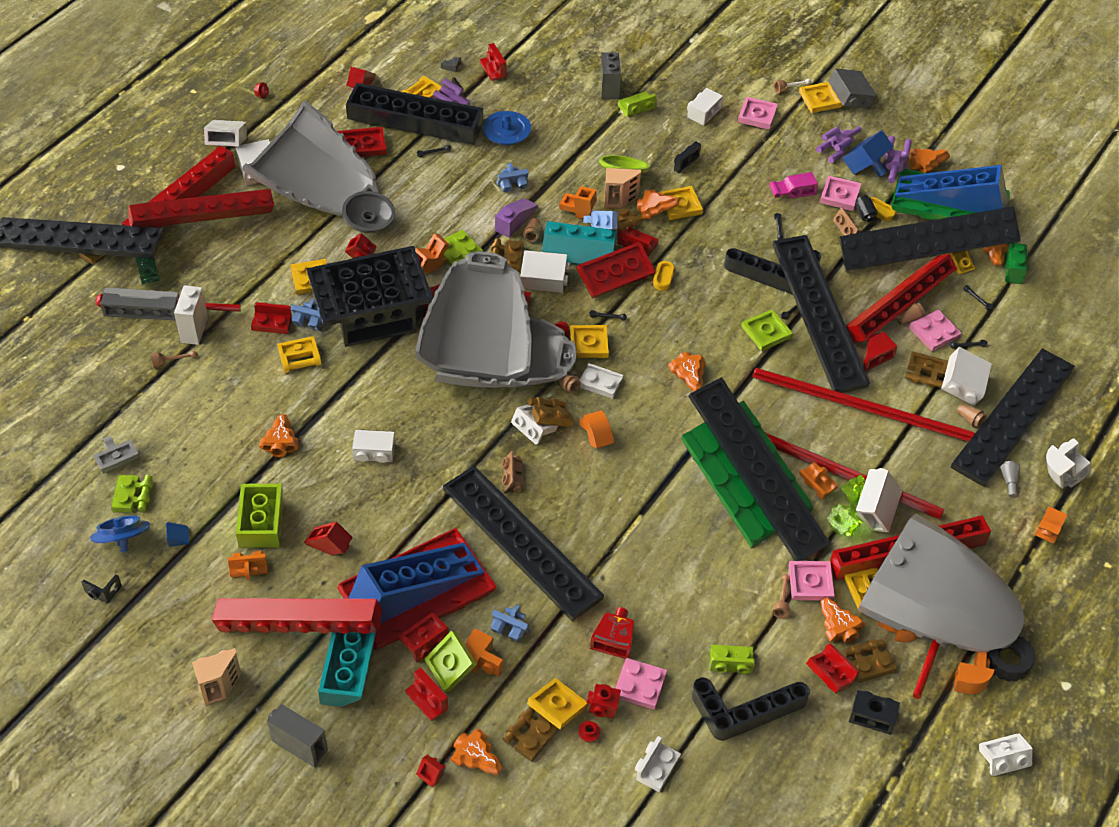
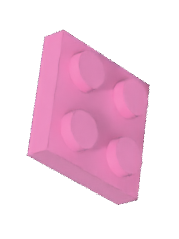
[738,97,778,130]
[820,176,861,211]
[909,310,962,352]
[788,561,834,600]
[616,658,667,710]

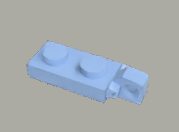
[584,211,618,229]

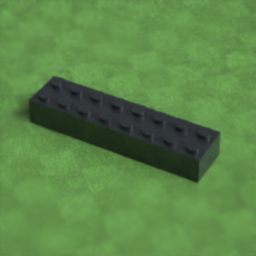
[346,83,483,145]

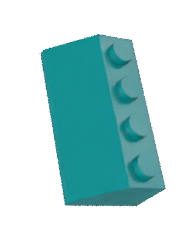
[542,221,617,266]
[318,632,376,707]

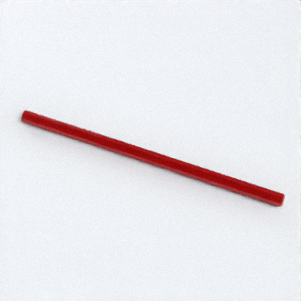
[753,368,975,442]
[765,432,944,519]

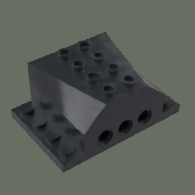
[306,246,433,347]

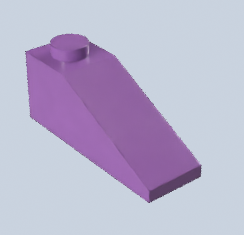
[495,198,538,238]

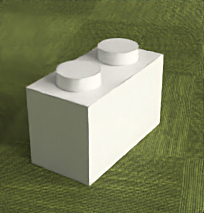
[687,88,723,126]
[352,430,395,463]

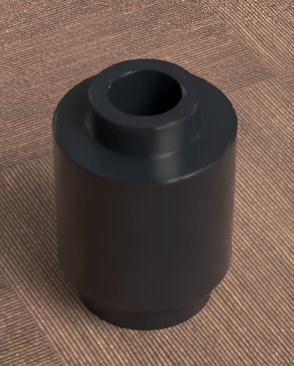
[855,195,878,222]

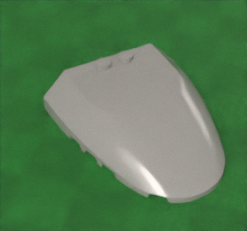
[242,100,378,216]
[415,252,531,381]
[436,313,577,388]
[858,514,1024,652]

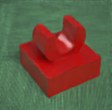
[416,754,446,787]

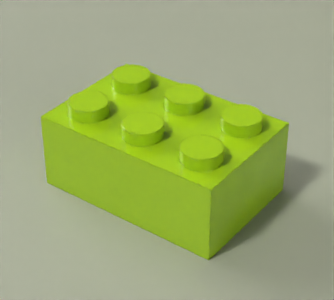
[236,483,284,548]

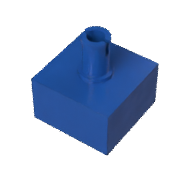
[843,130,894,177]

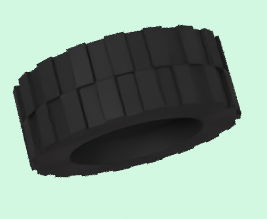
[987,636,1035,682]

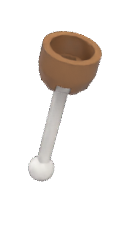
[774,79,811,94]

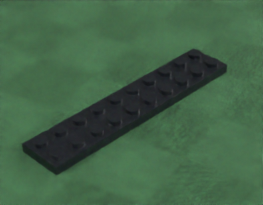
[839,206,1021,272]
[0,217,166,259]
[772,235,870,392]
[950,348,1075,487]
[688,377,831,561]
[443,465,604,622]

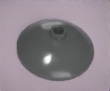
[342,191,395,233]

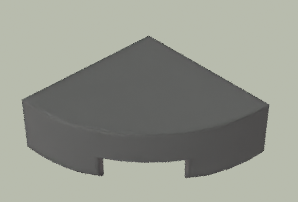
[441,57,461,72]

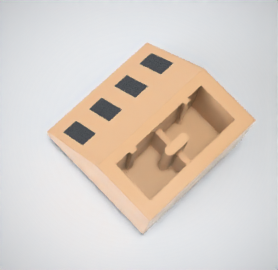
[604,168,641,208]
[192,648,241,705]

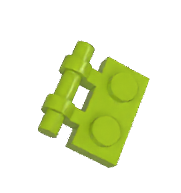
[111,475,153,513]

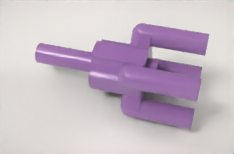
[433,78,484,118]
[816,126,862,163]
[883,136,912,183]

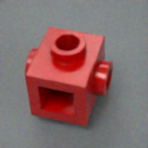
[345,233,377,258]
[586,684,621,719]

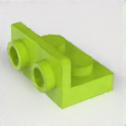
[618,91,657,117]
[710,644,755,674]

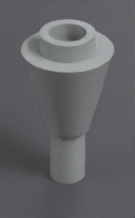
[1000,461,1020,497]

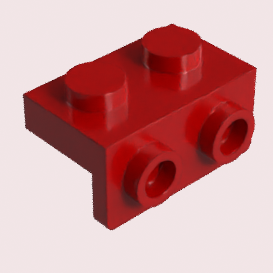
[806,643,859,694]

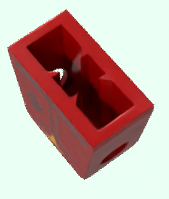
[590,607,634,659]

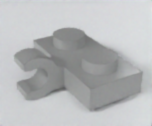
[94,436,140,474]

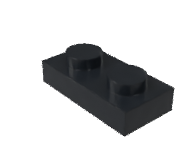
[674,141,701,173]

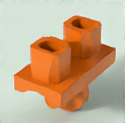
[799,462,838,499]
[228,551,268,580]

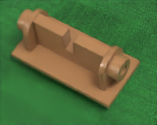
[833,207,863,235]
[502,450,523,493]

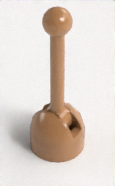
[151,351,198,368]
[773,574,790,619]

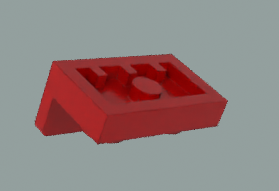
[480,43,506,81]
[617,227,659,257]
[251,302,293,334]
[399,612,449,663]
[405,667,448,721]

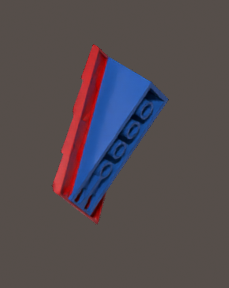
[337,528,496,651]

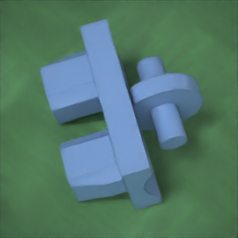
[496,163,529,192]
[291,299,322,331]
[491,604,531,642]

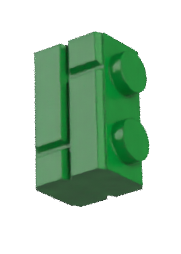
[1005,243,1027,284]

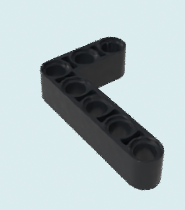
[724,248,821,295]
[692,677,810,741]

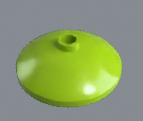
[599,155,650,175]

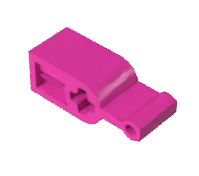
[769,172,818,198]

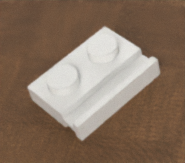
[579,363,623,399]

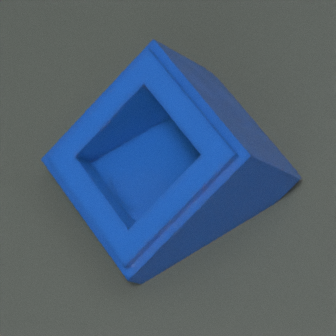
[166,522,190,547]

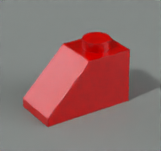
[346,66,376,91]
[863,331,897,372]
[304,521,353,555]

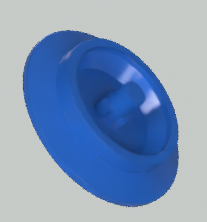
[483,111,531,145]
[90,515,150,553]

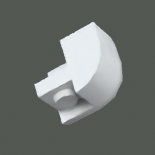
[1046,438,1091,489]

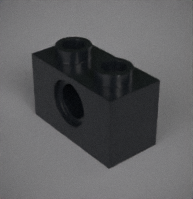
[849,690,900,735]

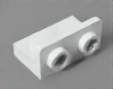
[511,404,558,444]
[979,733,1033,776]
[635,736,681,793]

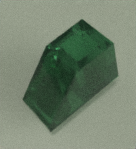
[135,257,160,284]

